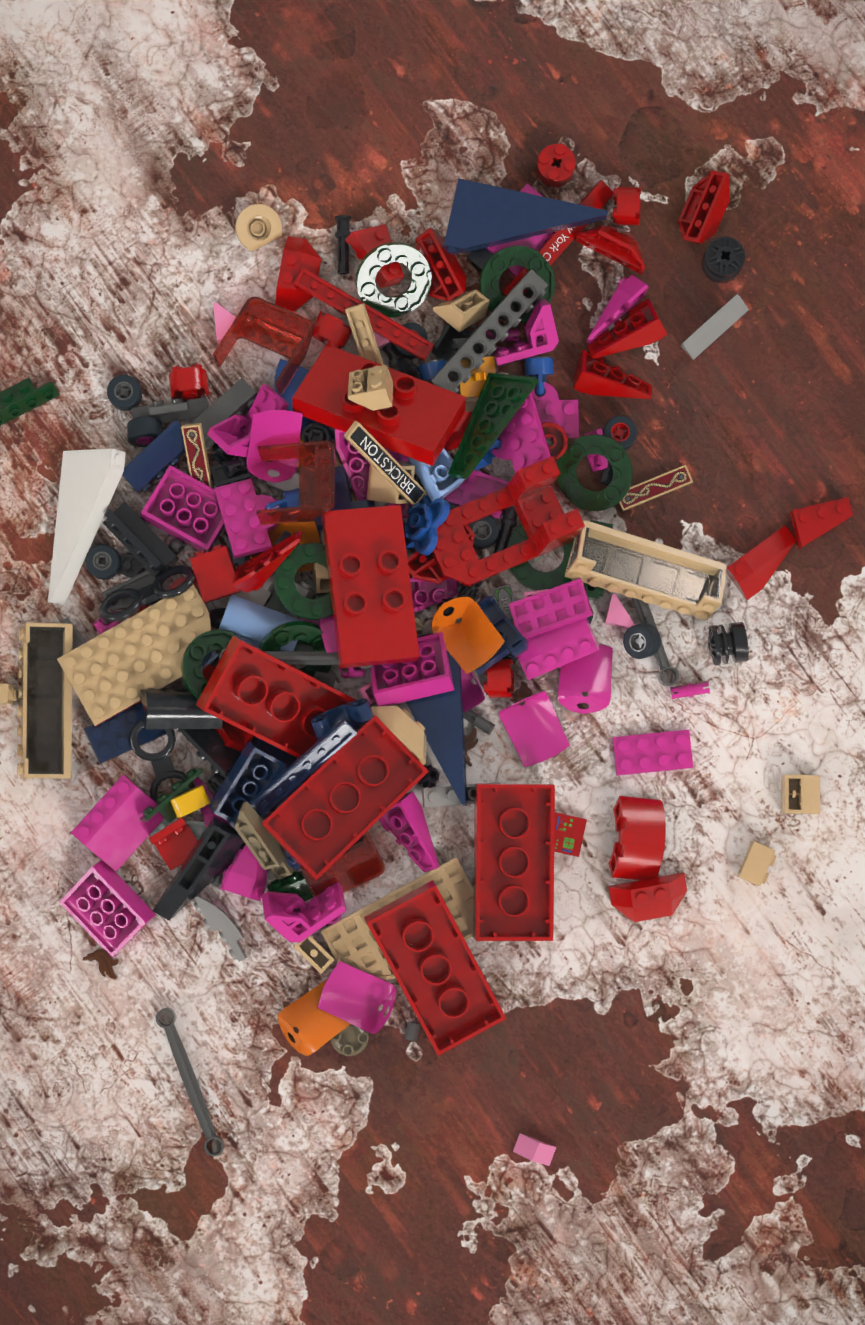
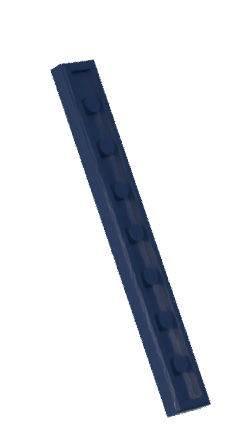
[228,718,358,830]

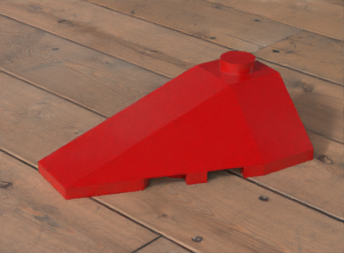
[587,299,668,359]
[232,530,302,593]

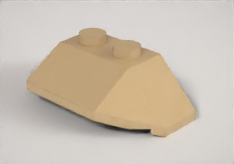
[371,706,426,765]

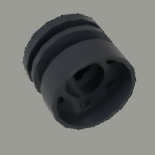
[702,237,745,283]
[708,622,749,666]

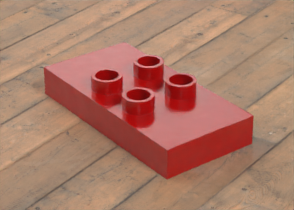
[292,344,466,466]
[321,505,420,668]
[196,635,357,768]
[261,715,429,881]
[473,783,555,941]
[364,880,507,1056]

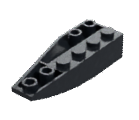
[177,729,241,775]
[153,817,244,920]

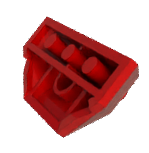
[678,170,730,244]
[575,225,645,275]
[416,227,466,302]
[275,236,322,313]
[407,525,475,584]
[608,872,687,922]

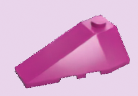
[587,275,649,345]
[335,429,370,501]
[410,578,457,613]
[379,791,439,872]
[221,845,268,901]

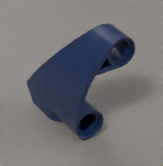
[311,699,374,742]

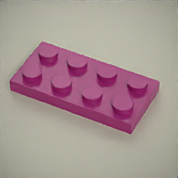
[427,470,509,519]
[509,578,593,639]
[612,730,693,776]

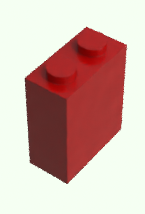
[190,544,242,603]

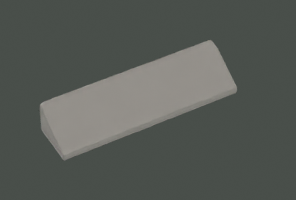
[680,294,749,360]

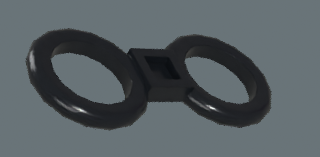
[99,565,195,622]
[129,719,195,803]

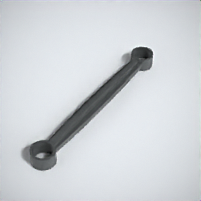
[612,551,679,686]
[219,648,373,669]
[156,1008,225,1157]

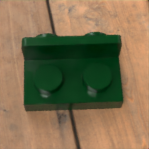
[267,871,313,901]

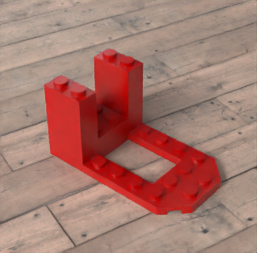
[432,456,585,586]

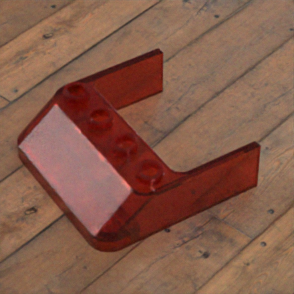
[213,297,314,394]
[257,440,335,525]
[300,831,385,897]

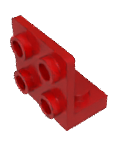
[149,817,198,870]

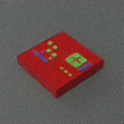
[554,812,587,857]

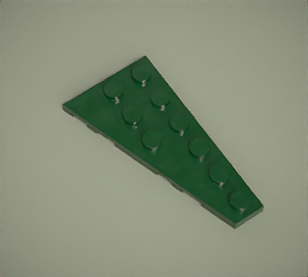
[448,373,539,479]

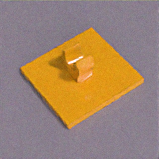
[459,356,496,398]

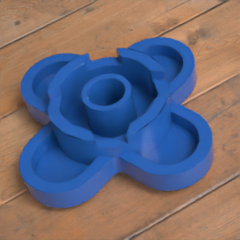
[403,495,450,555]

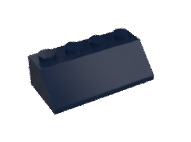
[122,420,186,494]
[208,740,287,821]

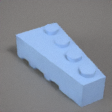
[408,448,465,502]

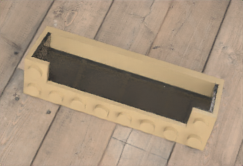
[565,520,727,620]
[17,623,73,779]

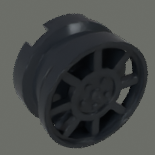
[302,423,330,452]

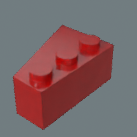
[345,224,404,289]
[789,497,853,550]

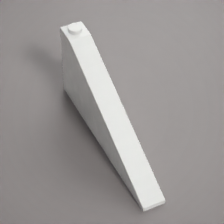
[48,449,126,605]

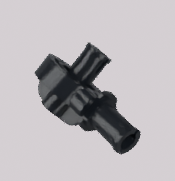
[383,343,421,380]

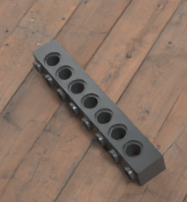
[428,269,548,393]

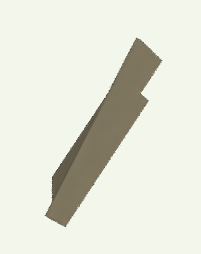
[234,802,295,879]

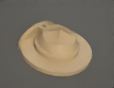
[235,204,282,252]

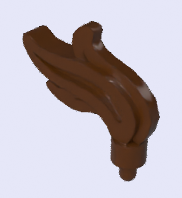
[464,727,478,767]
[83,949,119,979]

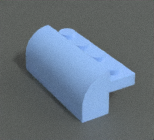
[218,594,303,651]

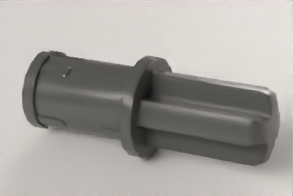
[463,709,495,735]

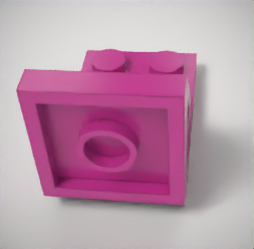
[492,299,559,365]
[207,384,289,457]
[262,882,346,942]

